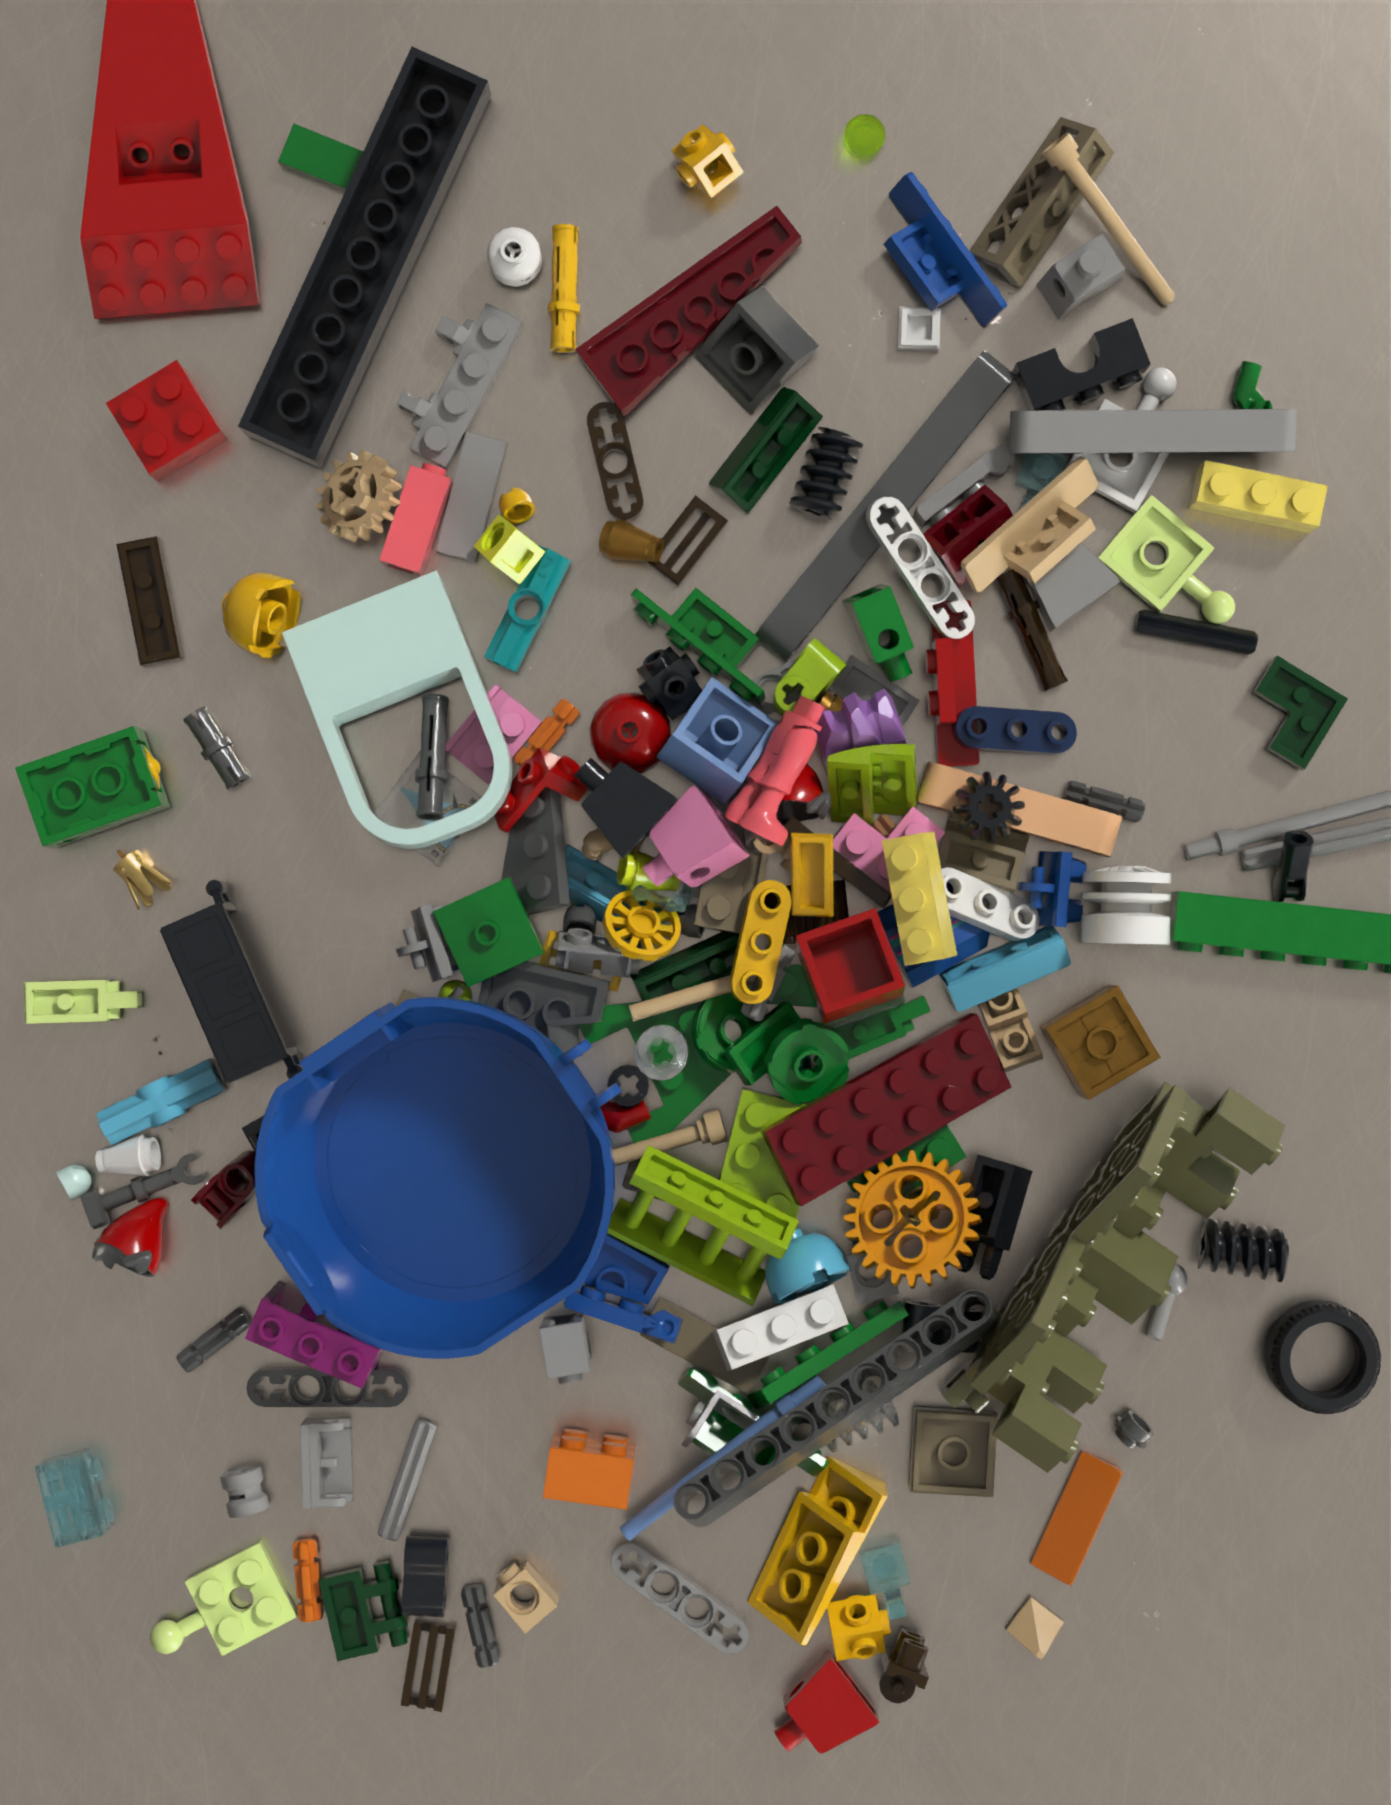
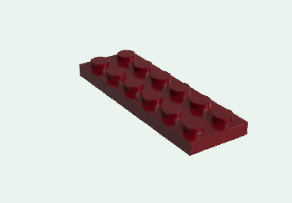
[760,1013,1012,1206]

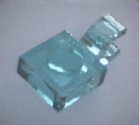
[1015,453,1069,510]
[859,1540,911,1620]

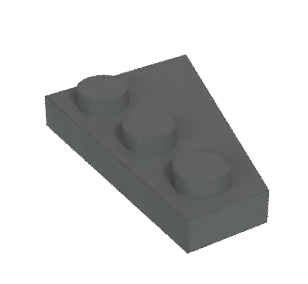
[501,786,570,915]
[478,961,611,1028]

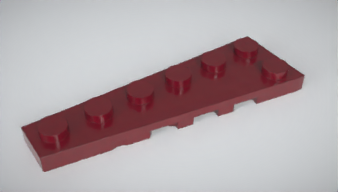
[575,206,802,416]

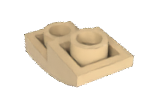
[978,988,1043,1072]

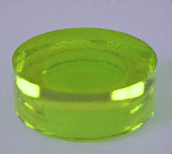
[843,114,885,159]

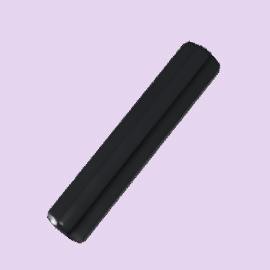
[1135,610,1258,654]

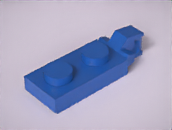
[563,1286,683,1343]

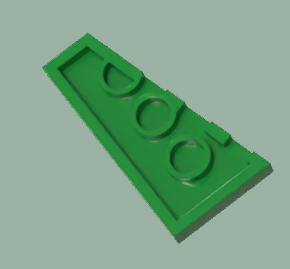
[747,1300,908,1409]

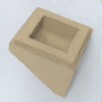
[1005,1596,1064,1660]

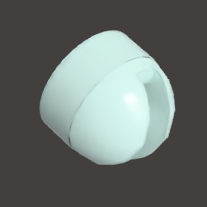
[56,1164,91,1201]

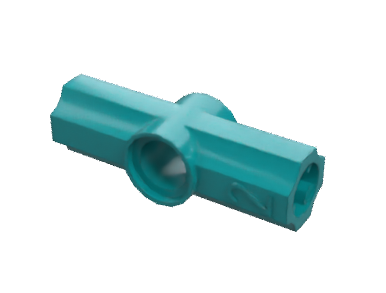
[484,545,571,673]

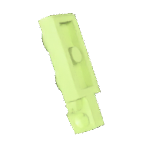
[24,979,143,1024]

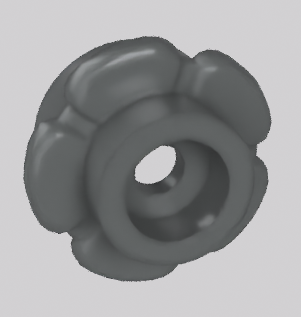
[1115,1410,1154,1449]

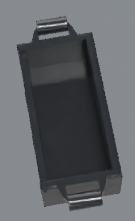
[160,880,304,1083]

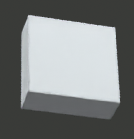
[897,306,941,352]

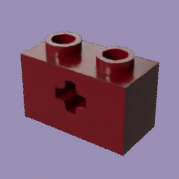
[923,485,1013,587]

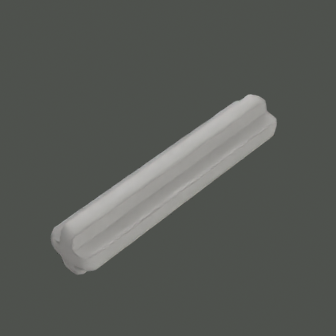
[378,1419,436,1541]

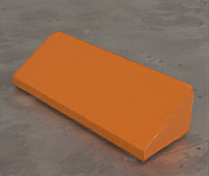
[1030,1450,1123,1586]

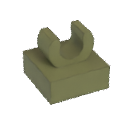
[940,1362,989,1414]

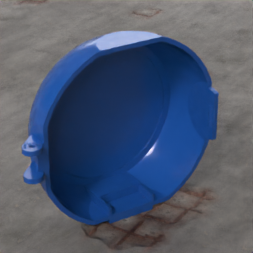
[255,997,622,1359]

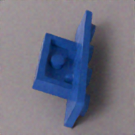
[883,172,1007,326]

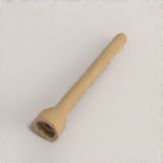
[1042,132,1175,305]
[613,1109,728,1166]

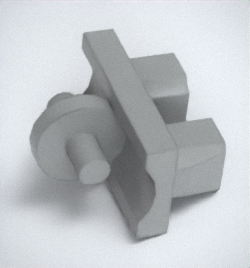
[396,903,459,982]

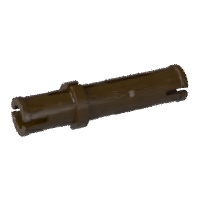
[996,569,1068,691]

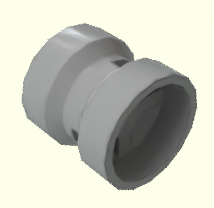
[220,1465,270,1518]

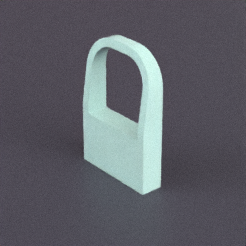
[282,570,513,849]

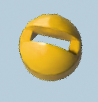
[499,487,535,524]

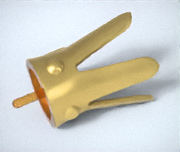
[113,850,171,910]

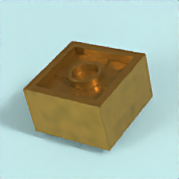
[1040,985,1161,1100]

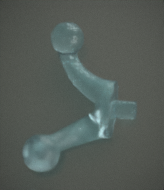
[632,883,693,912]

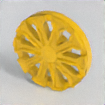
[602,890,681,961]

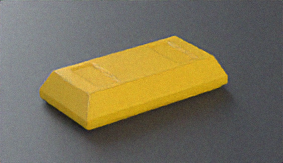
[791,833,834,917]

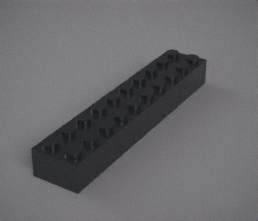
[238,46,491,469]

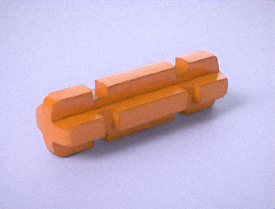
[514,699,580,766]
[292,1538,323,1622]

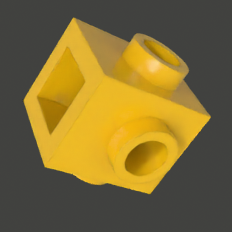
[671,124,743,198]
[827,1594,891,1661]

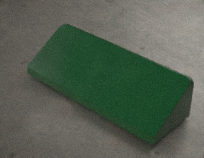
[709,387,823,514]
[630,931,740,1018]

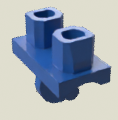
[1019,851,1087,927]

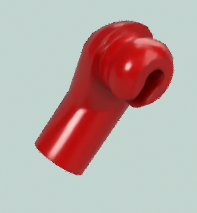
[600,1100,652,1133]

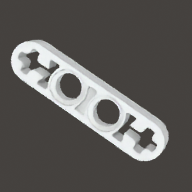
[866,497,975,639]

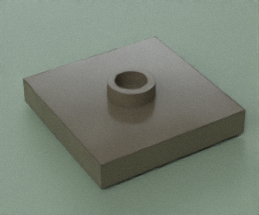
[909,1407,998,1497]

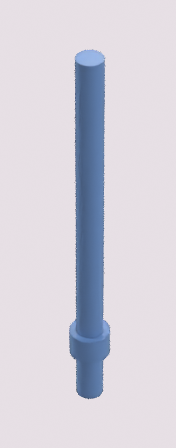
[620,1374,826,1541]

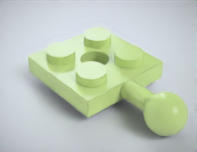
[1098,495,1235,624]
[150,1540,298,1656]

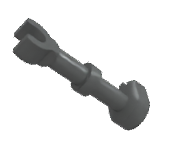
[81,1153,206,1230]

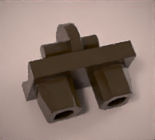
[879,1628,929,1704]

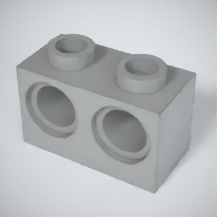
[539,1312,593,1384]

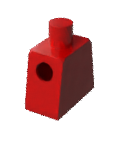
[774,1649,880,1754]

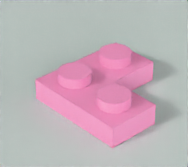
[833,806,945,897]

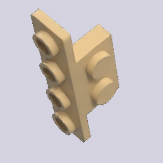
[960,456,1099,592]

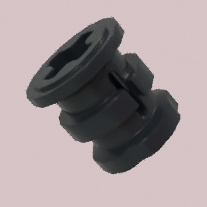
[607,1065,649,1107]

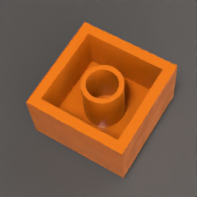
[543,1429,636,1510]

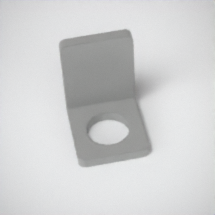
[681,1389,757,1448]

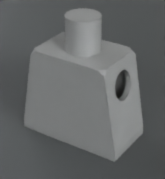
[1036,234,1125,320]
[1023,542,1120,632]

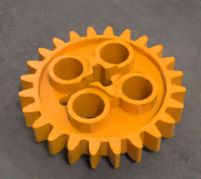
[844,1150,982,1289]

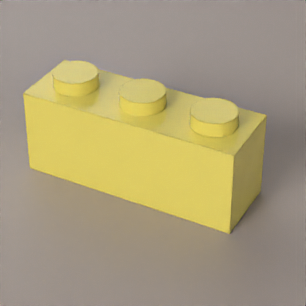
[1189,460,1328,533]
[882,832,957,966]

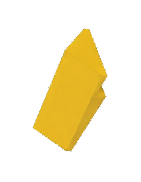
[747,1456,888,1645]

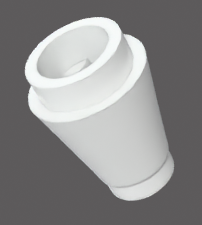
[95,1135,161,1176]

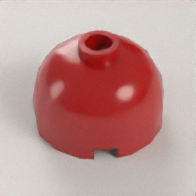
[589,692,671,774]

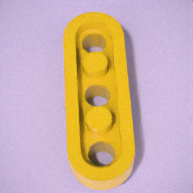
[729,880,792,1004]

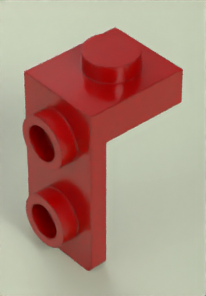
[494,747,587,833]

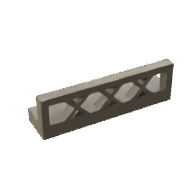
[969,117,1114,288]

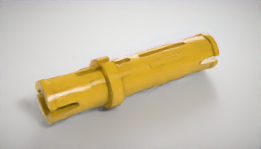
[547,224,580,353]

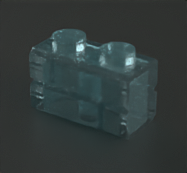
[35,1448,114,1548]

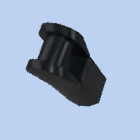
[1273,831,1314,902]

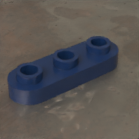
[952,706,1077,754]

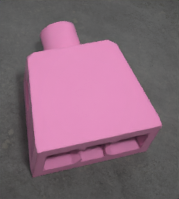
[643,784,750,888]

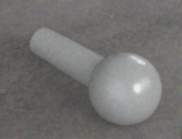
[1146,1264,1188,1341]

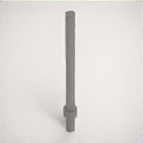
[1184,790,1391,860]

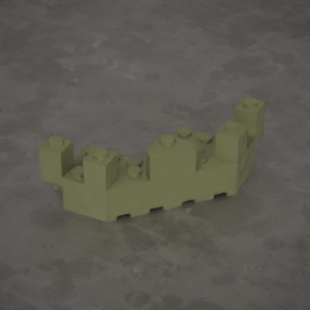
[964,1082,1285,1473]

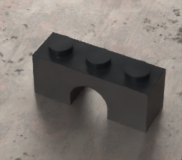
[1012,318,1151,411]

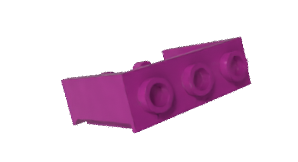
[245,1281,384,1389]

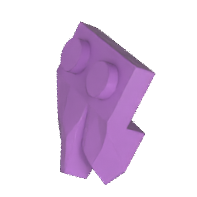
[814,689,906,777]

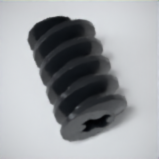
[789,427,863,520]
[1197,1218,1289,1282]

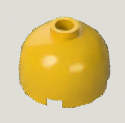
[222,572,301,658]

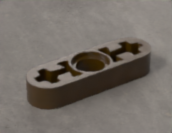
[587,402,644,522]

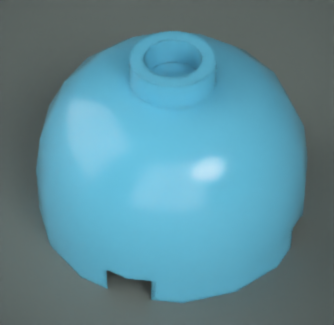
[765,1229,851,1305]

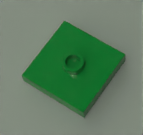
[433,877,545,987]

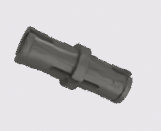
[183,706,250,790]

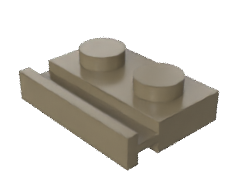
[938,812,1030,894]
[693,850,768,934]

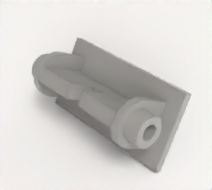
[555,928,641,978]

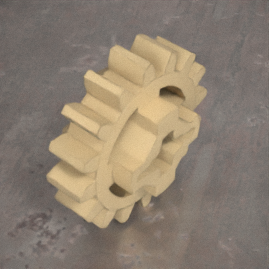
[316,450,401,543]

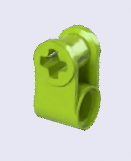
[773,638,847,716]

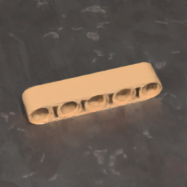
[916,762,1122,857]

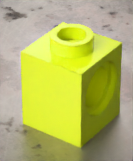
[473,514,545,584]

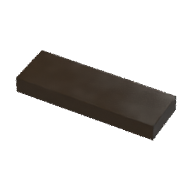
[116,536,183,667]
[784,818,890,908]

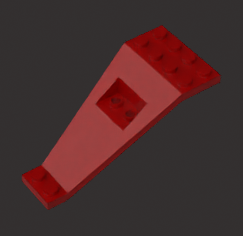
[80,0,260,319]

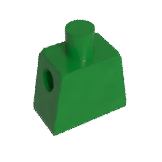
[843,584,914,682]

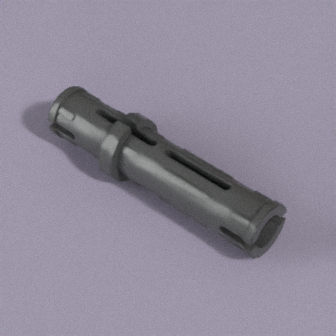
[415,694,449,821]

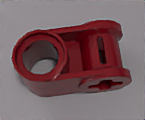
[191,1151,256,1230]

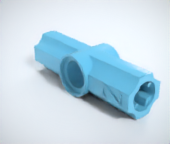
[96,1058,226,1145]

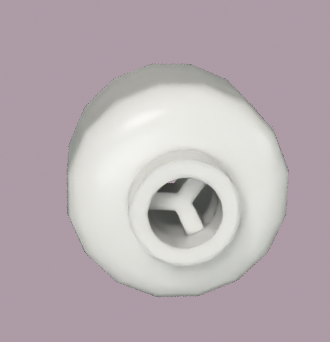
[487,227,542,287]

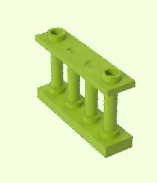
[607,1145,799,1307]

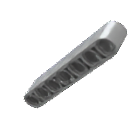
[1010,409,1297,453]

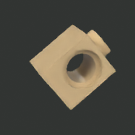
[493,1560,559,1634]

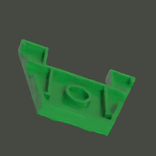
[578,1000,732,1143]

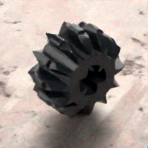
[952,772,1025,843]

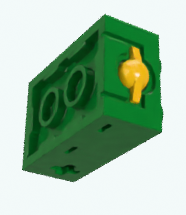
[15,726,170,848]

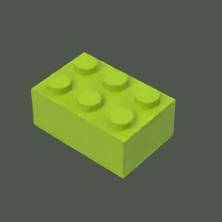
[718,1087,808,1219]

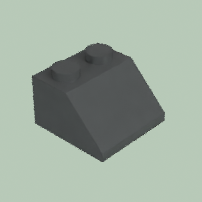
[695,286,819,414]

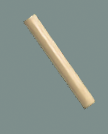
[628,975,752,1022]

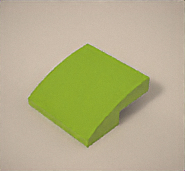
[827,744,918,825]

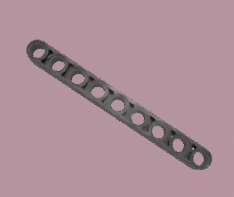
[755,350,1017,662]
[674,1289,997,1527]

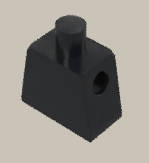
[574,758,678,859]

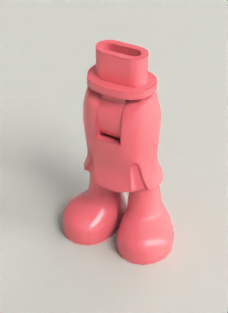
[723,695,825,846]

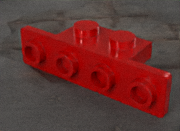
[925,600,980,767]

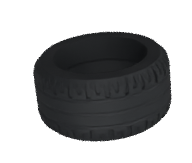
[1265,1300,1381,1414]

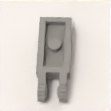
[913,444,1017,529]

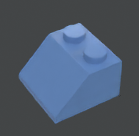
[656,677,778,805]

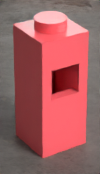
[379,463,453,577]

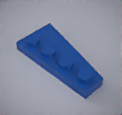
[584,1233,670,1304]

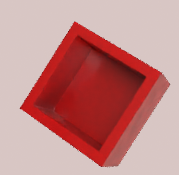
[106,360,228,482]
[795,908,905,1024]

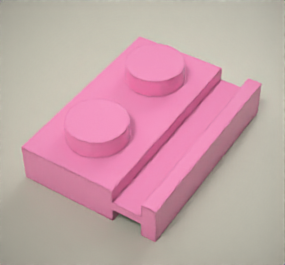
[445,684,542,785]

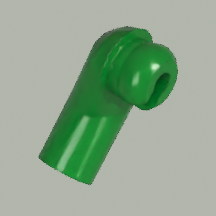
[1233,361,1273,409]

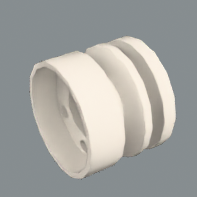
[1081,866,1171,945]

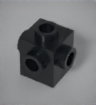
[636,646,702,720]

